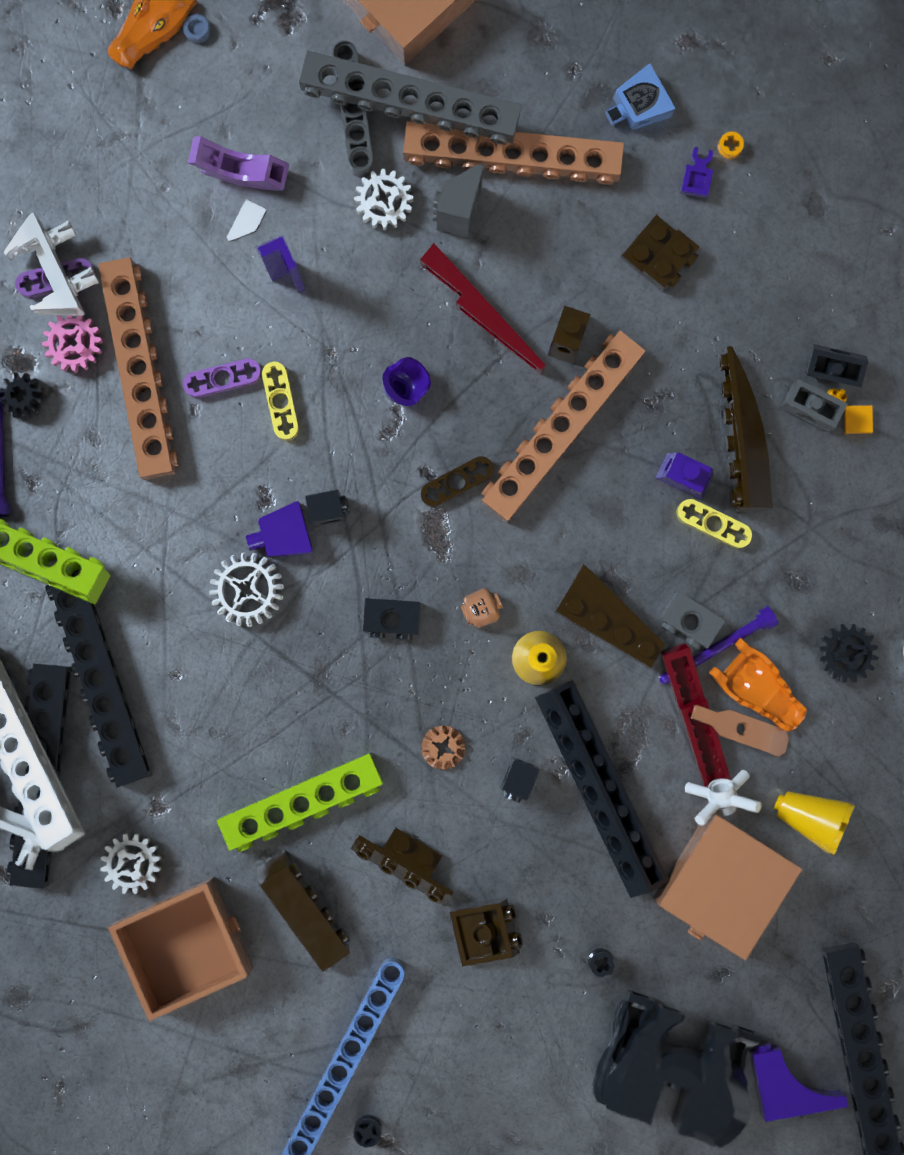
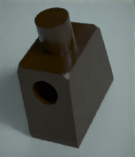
[548,305,591,364]

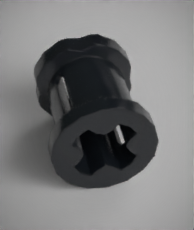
[588,948,615,977]

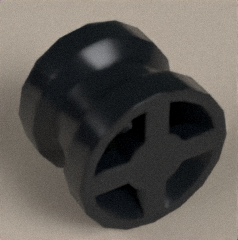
[353,1114,382,1148]

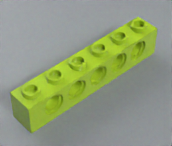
[0,519,111,604]
[216,752,384,853]

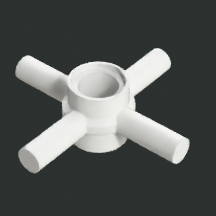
[685,770,761,825]

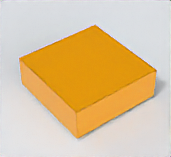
[843,405,873,434]

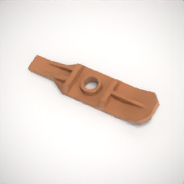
[691,705,789,757]

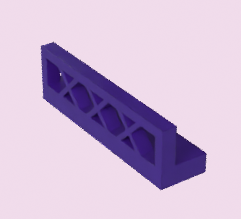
[257,235,306,293]

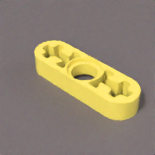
[262,362,299,441]
[676,499,752,549]

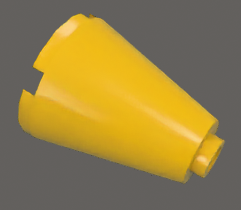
[512,631,567,686]
[774,791,855,856]

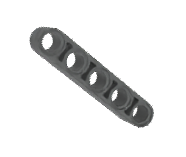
[333,40,374,178]

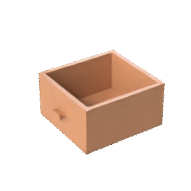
[343,0,476,65]
[653,814,802,961]
[108,877,253,1021]

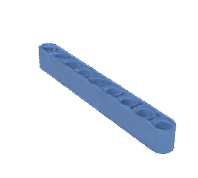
[281,958,405,1155]

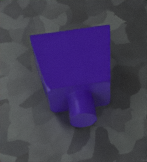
[655,452,714,501]
[246,501,314,558]

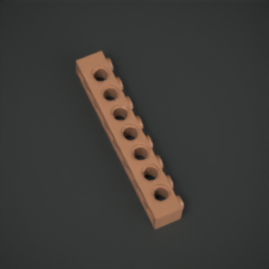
[403,121,624,185]
[98,257,179,480]
[481,330,646,523]

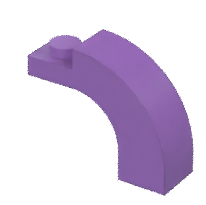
[188,136,289,190]

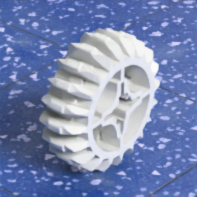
[209,553,284,627]

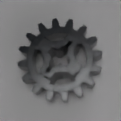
[817,624,879,683]

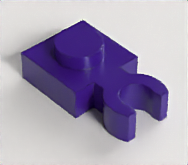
[680,147,713,199]

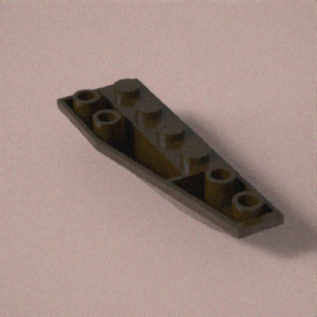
[719,346,773,513]

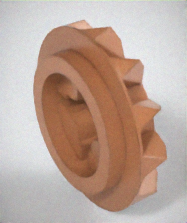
[421,726,465,770]

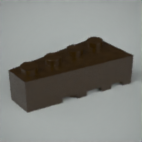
[554,564,665,668]
[257,850,351,972]

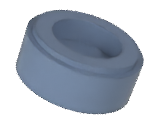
[183,14,211,44]

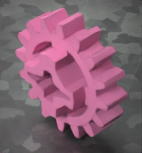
[42,315,103,373]

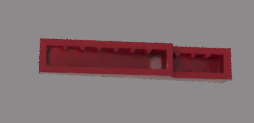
[420,243,546,374]
[660,643,731,787]

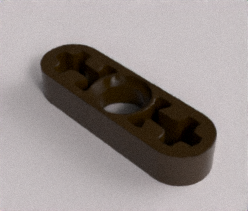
[421,456,494,507]

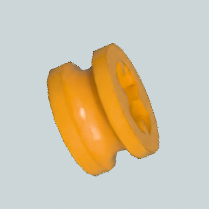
[718,131,744,159]

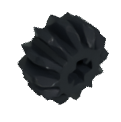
[0,373,45,419]

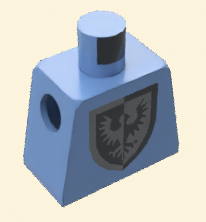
[605,64,675,130]

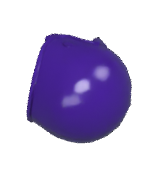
[382,357,431,406]

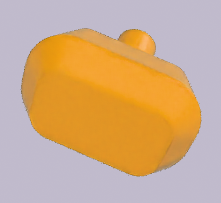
[827,388,847,403]

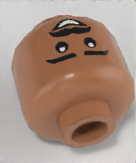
[460,588,503,628]

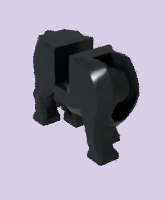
[593,990,762,1148]

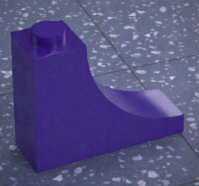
[749,1042,848,1122]

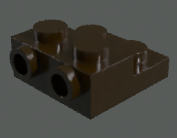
[621,214,699,292]
[450,899,523,967]

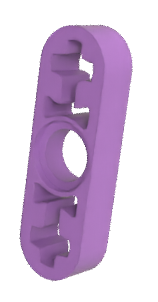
[15,258,95,298]
[183,358,262,398]

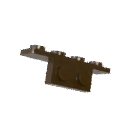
[351,827,453,905]

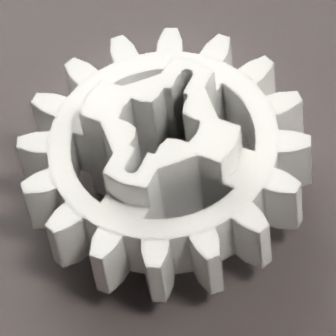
[354,169,413,230]
[100,833,162,894]

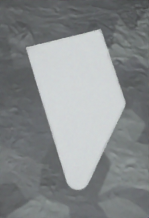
[227,199,267,241]

